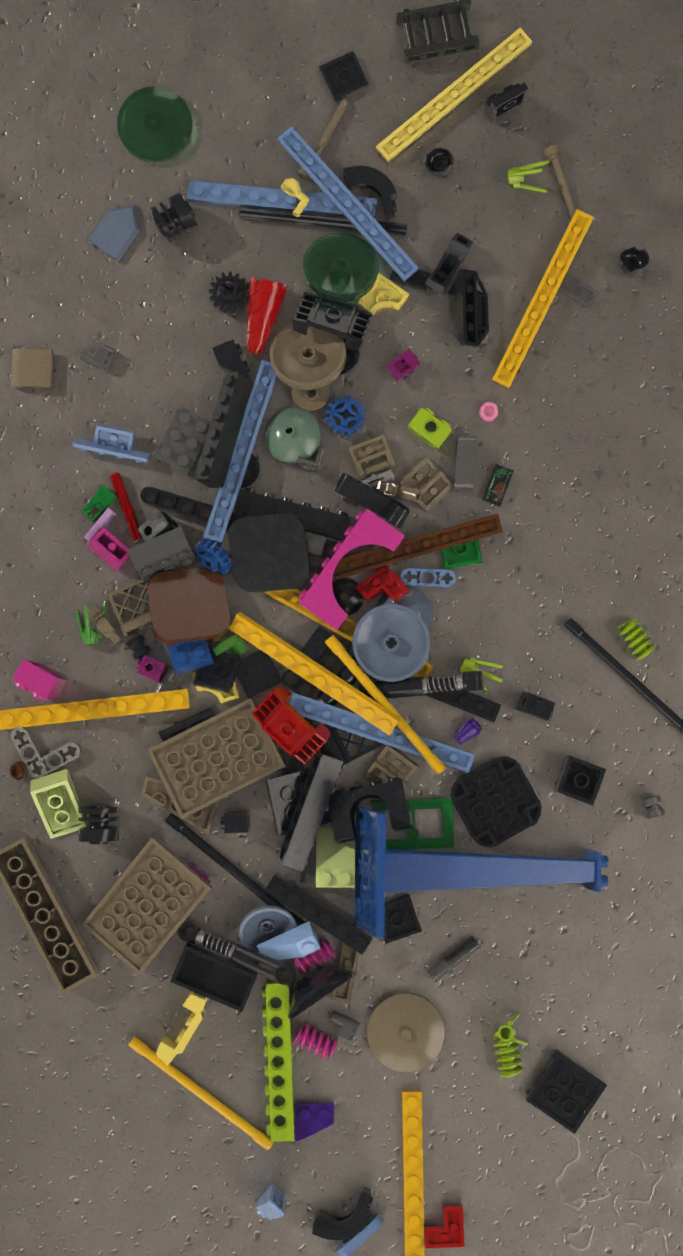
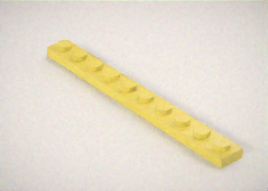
[376,27,533,163]

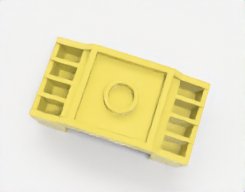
[156,991,208,1065]

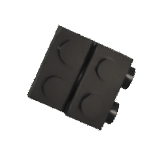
[484,82,528,121]

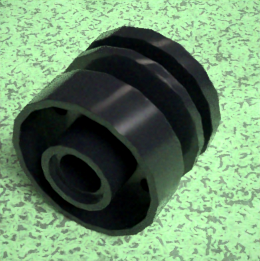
[150,192,198,244]
[79,804,119,844]

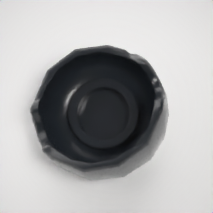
[425,147,454,177]
[618,246,650,276]

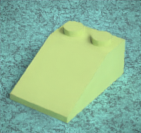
[30,769,87,839]
[316,827,355,888]

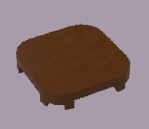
[147,568,230,647]

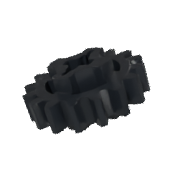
[209,271,249,314]

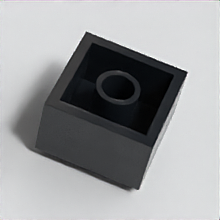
[554,755,606,806]

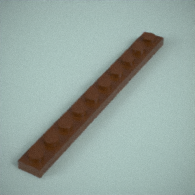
[313,513,503,581]

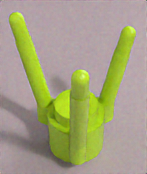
[508,160,550,193]
[460,657,504,692]
[495,1012,528,1045]

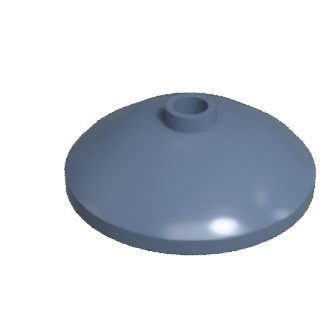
[376,586,432,629]
[239,906,297,953]

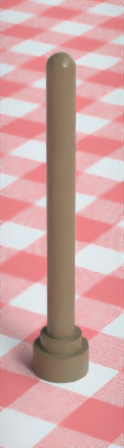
[298,99,348,182]
[544,144,576,219]

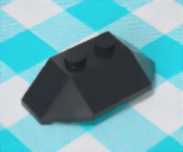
[448,269,489,347]
[288,966,357,1020]

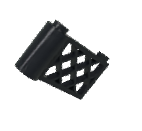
[320,727,384,765]

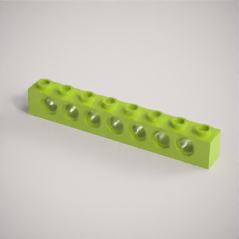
[262,980,295,1142]

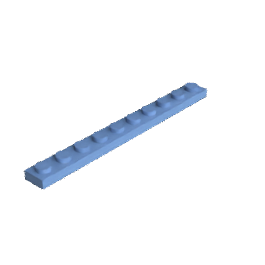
[277,126,419,282]
[187,180,377,219]
[203,360,277,544]
[289,692,475,773]

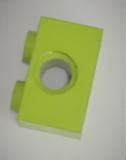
[407,407,452,451]

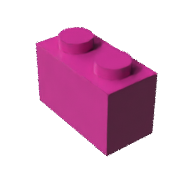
[88,527,130,572]

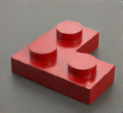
[356,565,410,604]
[424,1205,465,1249]

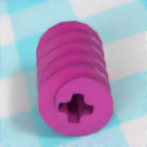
[293,938,336,975]
[293,1024,337,1061]

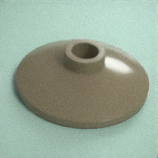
[292,384,330,411]

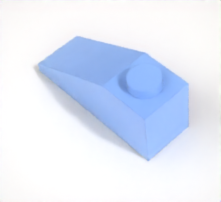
[257,921,321,960]
[256,1184,287,1220]

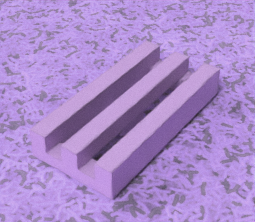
[84,508,116,542]

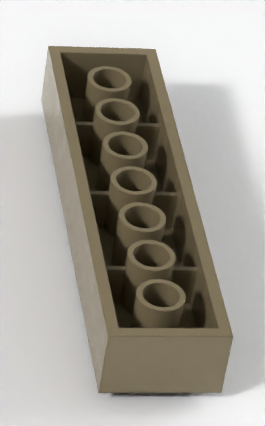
[0,836,100,994]

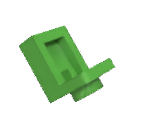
[212,634,247,656]

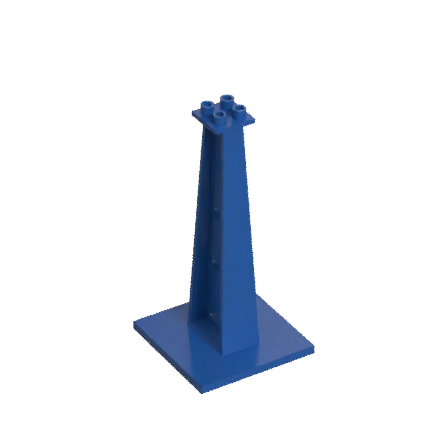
[354,807,608,938]

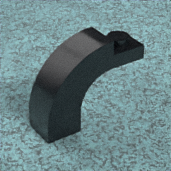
[343,166,397,221]
[425,232,473,293]
[312,1187,373,1240]

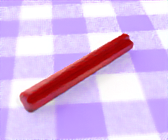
[110,473,142,543]

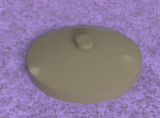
[270,323,346,390]
[367,993,445,1072]

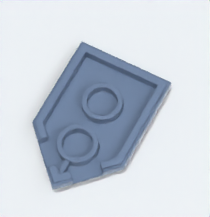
[88,205,140,262]

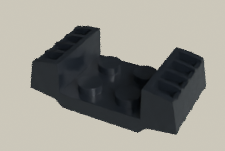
[293,292,373,351]

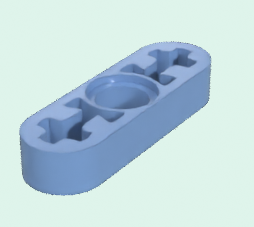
[400,568,456,588]
[335,1213,384,1256]

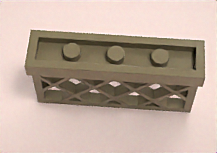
[107,567,180,637]

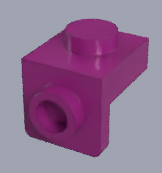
[386,349,420,381]

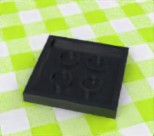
[265,768,332,836]
[526,1051,607,1134]

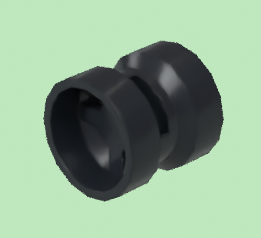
[125,634,151,660]

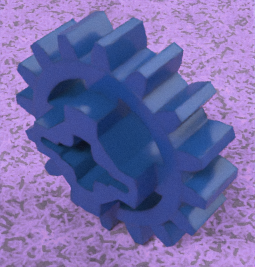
[325,395,366,437]
[194,539,232,576]

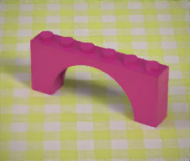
[298,509,405,630]

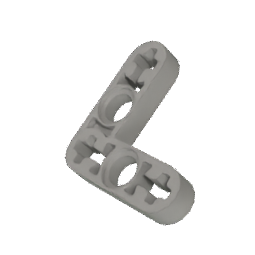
[11,727,81,778]

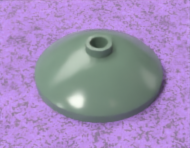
[264,408,321,464]

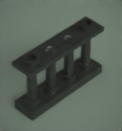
[396,0,479,64]

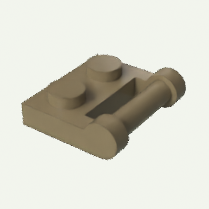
[348,434,396,480]

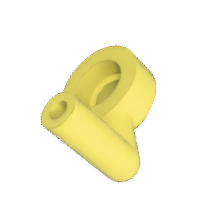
[281,178,309,217]

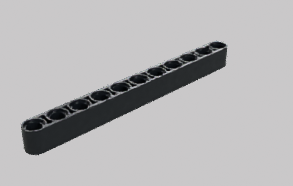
[140,487,337,559]

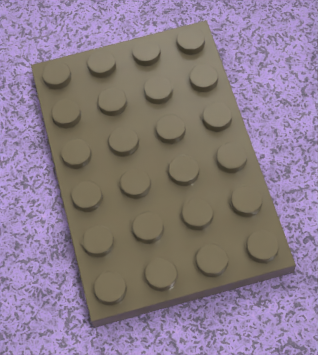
[147,698,286,820]
[82,836,212,976]

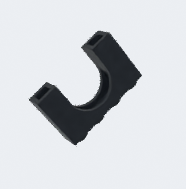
[329,777,414,844]

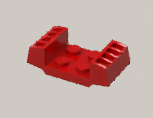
[252,686,331,764]

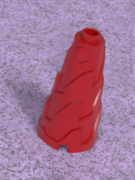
[246,277,288,355]

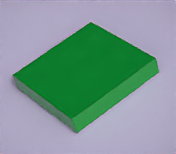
[441,539,483,570]

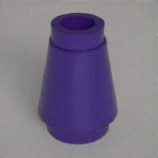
[454,718,483,745]

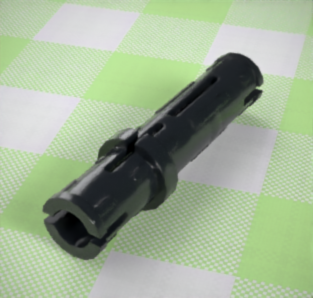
[159,707,215,742]

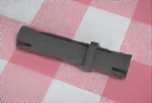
[428,938,482,983]

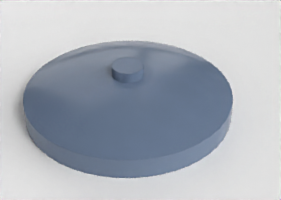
[353,604,430,682]

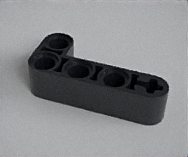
[334,473,410,528]
[282,637,351,698]

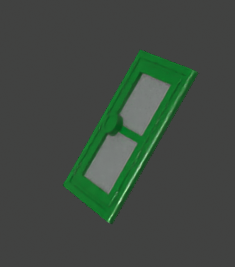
[372,797,454,850]

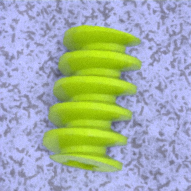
[616,618,656,661]
[493,1035,523,1078]

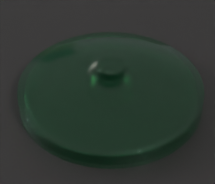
[117,86,193,163]
[303,232,379,302]

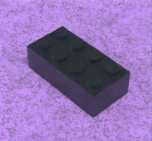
[170,942,258,1012]

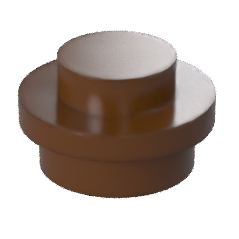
[10,761,28,780]

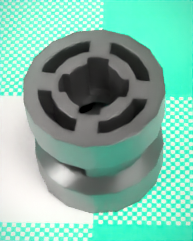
[641,795,665,819]

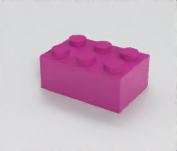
[12,659,67,701]

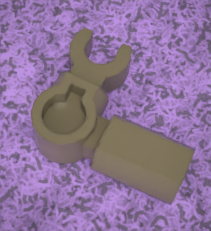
[377,481,422,503]
[88,604,121,644]

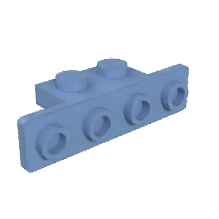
[72,423,151,463]

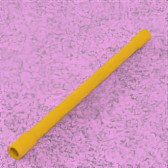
[325,635,446,775]
[128,1036,274,1151]

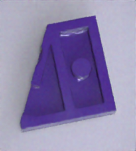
[295,1102,334,1142]

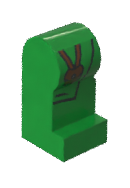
[81,485,118,523]

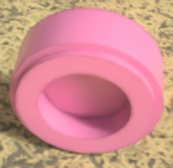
[479,402,499,422]

